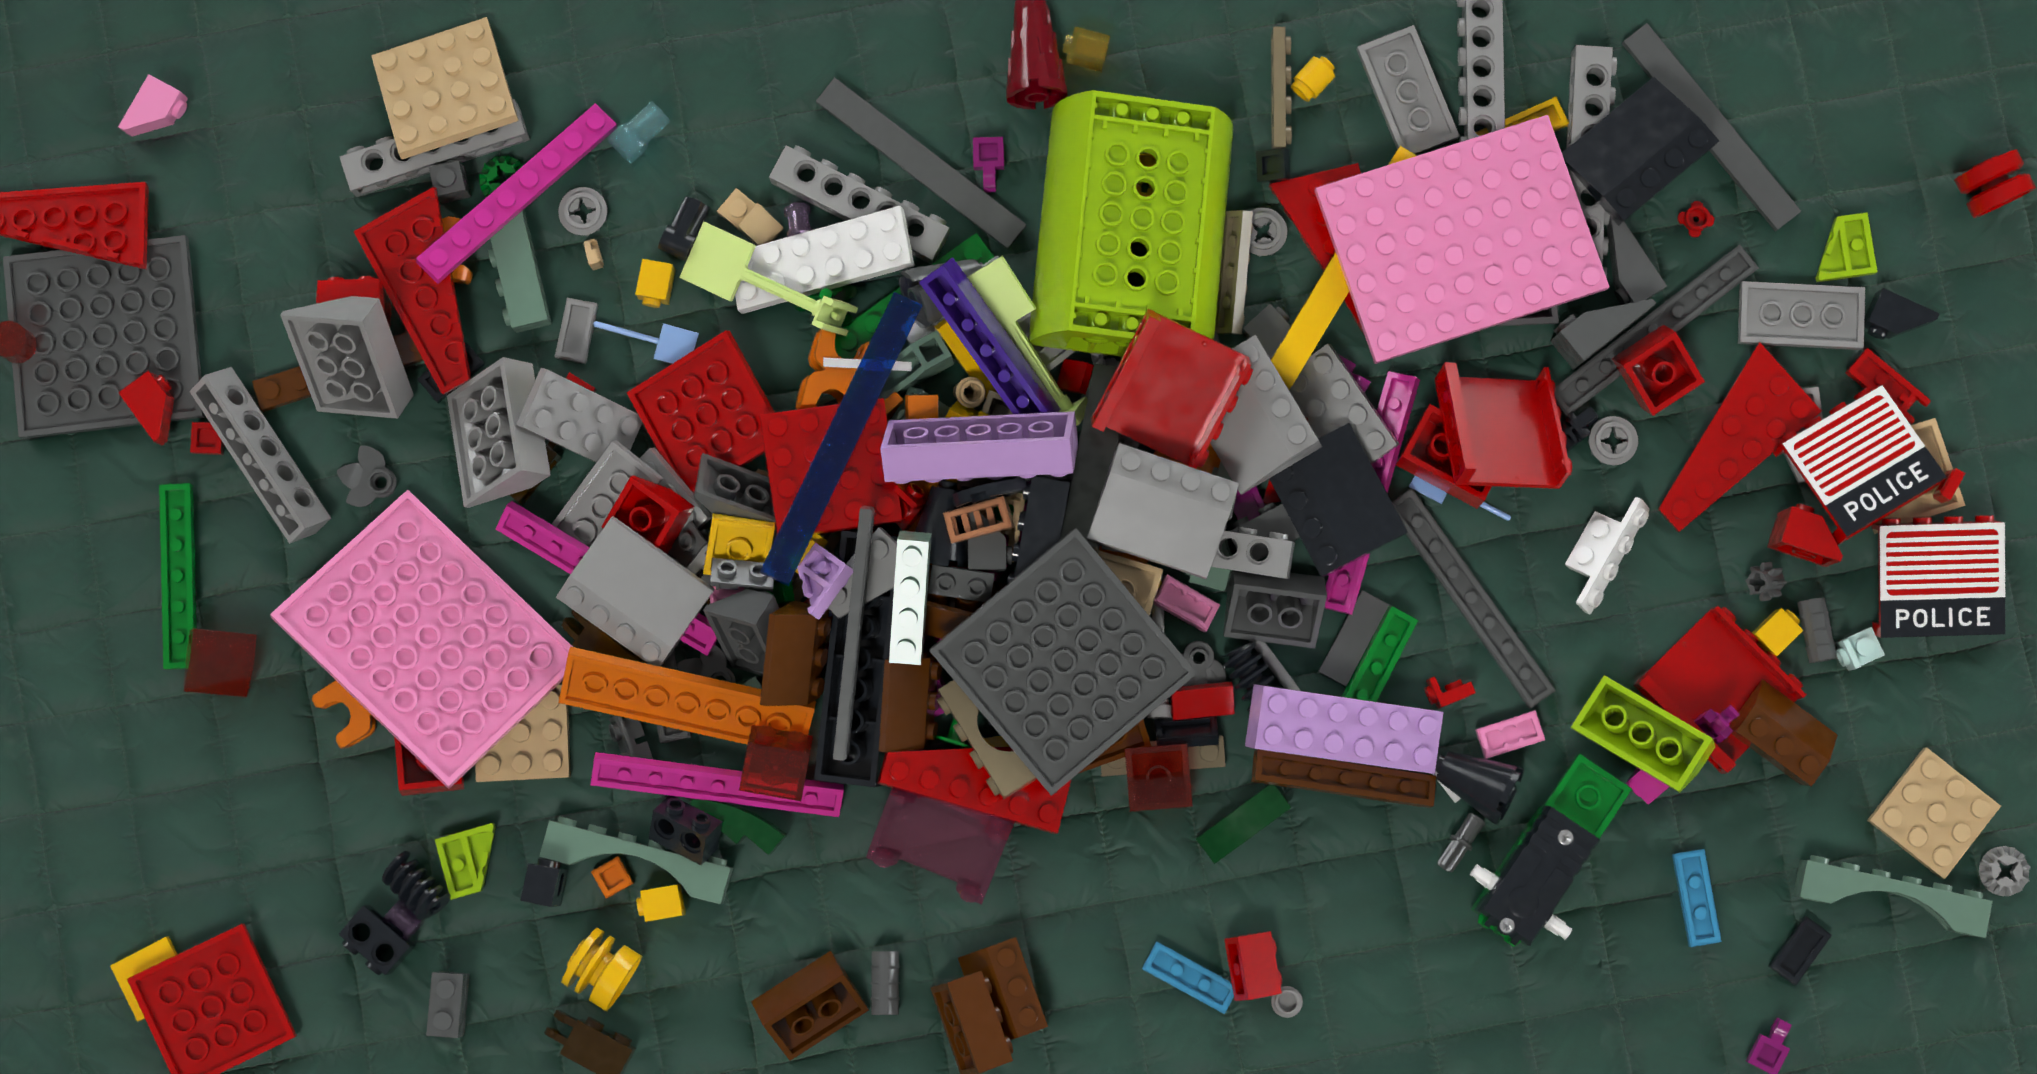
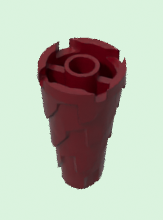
[1006,0,1068,109]

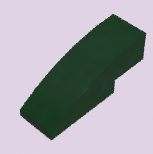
[1196,784,1291,864]
[689,799,788,855]

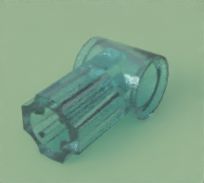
[607,101,670,163]

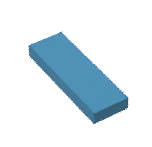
[1672,849,1722,947]
[1142,941,1234,1014]

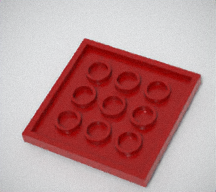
[627,330,775,493]
[760,398,902,539]
[127,923,297,1074]

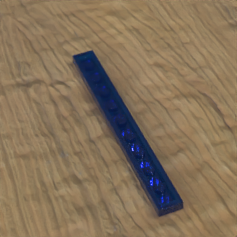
[760,292,922,586]

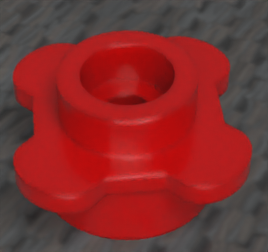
[1677,201,1715,238]

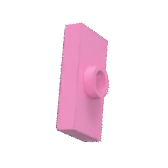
[1153,574,1220,632]
[1475,710,1545,759]

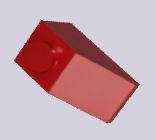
[118,371,174,446]

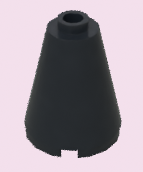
[914,480,968,567]
[1435,751,1525,825]

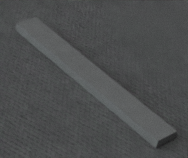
[1622,23,1801,232]
[816,77,1027,250]
[1555,245,1759,418]
[1392,488,1556,709]
[833,506,875,761]

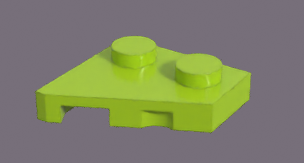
[1816,212,1878,282]
[435,823,496,900]

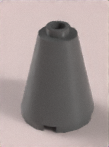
[899,259,984,329]

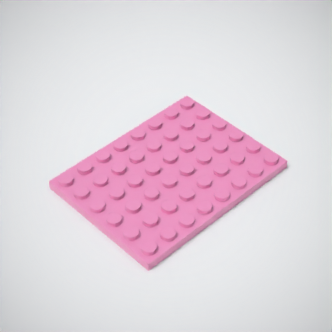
[1314,115,1610,364]
[270,490,573,789]

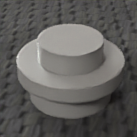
[1271,986,1303,1018]

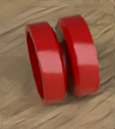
[1954,149,2036,218]

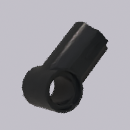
[658,196,710,262]

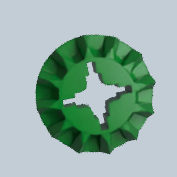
[479,155,523,197]

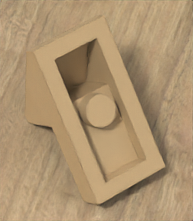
[717,188,784,246]

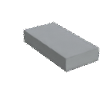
[555,297,598,364]

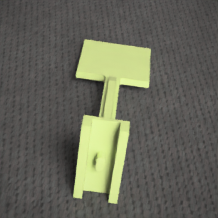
[679,221,858,336]
[967,255,1088,426]

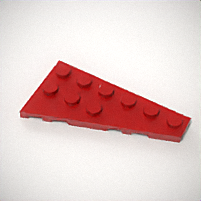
[1269,163,1365,336]
[0,182,149,270]
[353,187,471,394]
[1658,342,1822,533]
[877,747,1071,834]

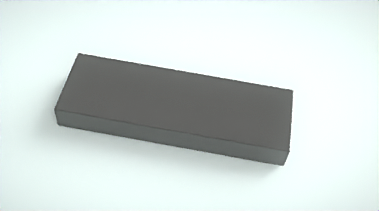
[1318,590,1389,687]

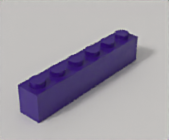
[919,257,1061,414]

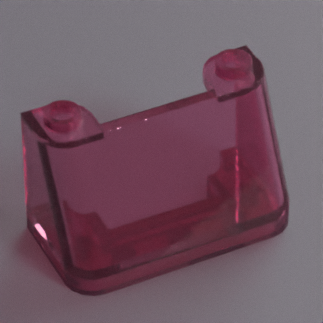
[866,788,1014,904]

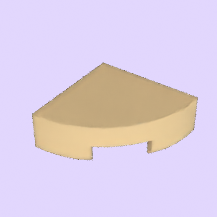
[584,238,604,270]

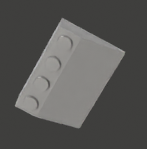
[280,296,414,419]
[1210,335,1322,495]
[447,357,551,508]
[1087,443,1239,579]
[556,516,715,667]

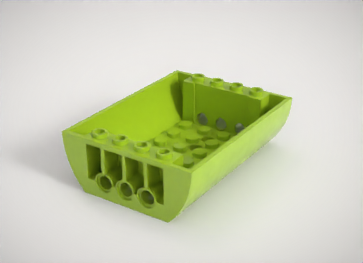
[1028,90,1234,357]

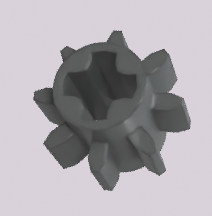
[1745,562,1787,601]

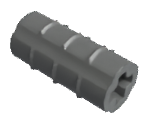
[1797,597,1837,664]
[870,951,900,1015]

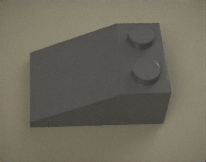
[1550,299,1656,370]
[694,453,777,545]

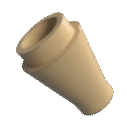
[953,377,986,408]

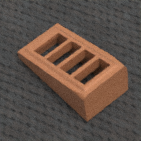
[943,496,1014,544]

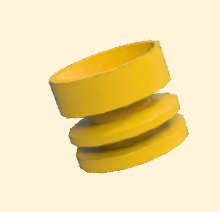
[561,927,643,1011]

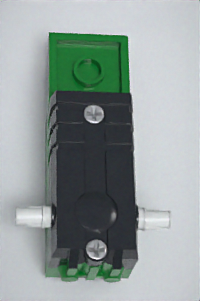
[1470,753,1632,947]

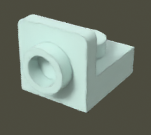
[1835,627,1885,671]

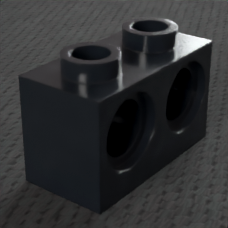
[648,795,723,865]
[339,905,416,975]

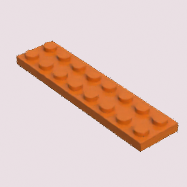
[558,647,816,757]

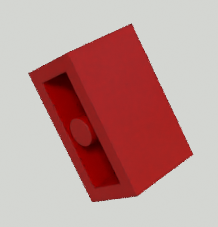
[1224,931,1282,1001]

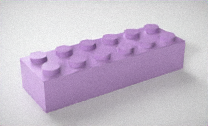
[880,411,1078,484]
[1245,684,1443,774]

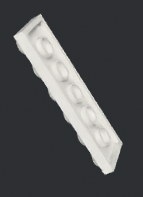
[735,206,914,314]

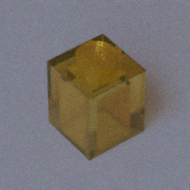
[1063,27,1110,72]

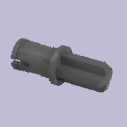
[1438,813,1486,873]

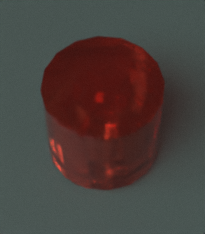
[0,321,36,364]

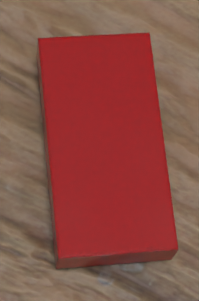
[1171,682,1235,720]

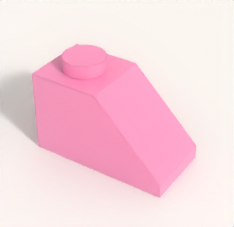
[118,74,188,137]

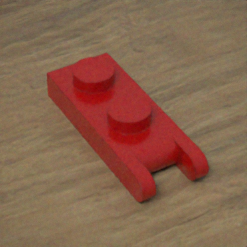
[1845,348,1931,425]

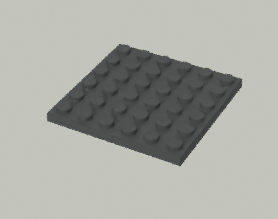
[3,235,205,439]
[929,528,1197,796]

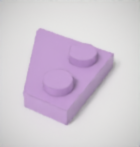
[797,542,853,620]

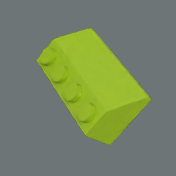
[1571,675,1715,793]

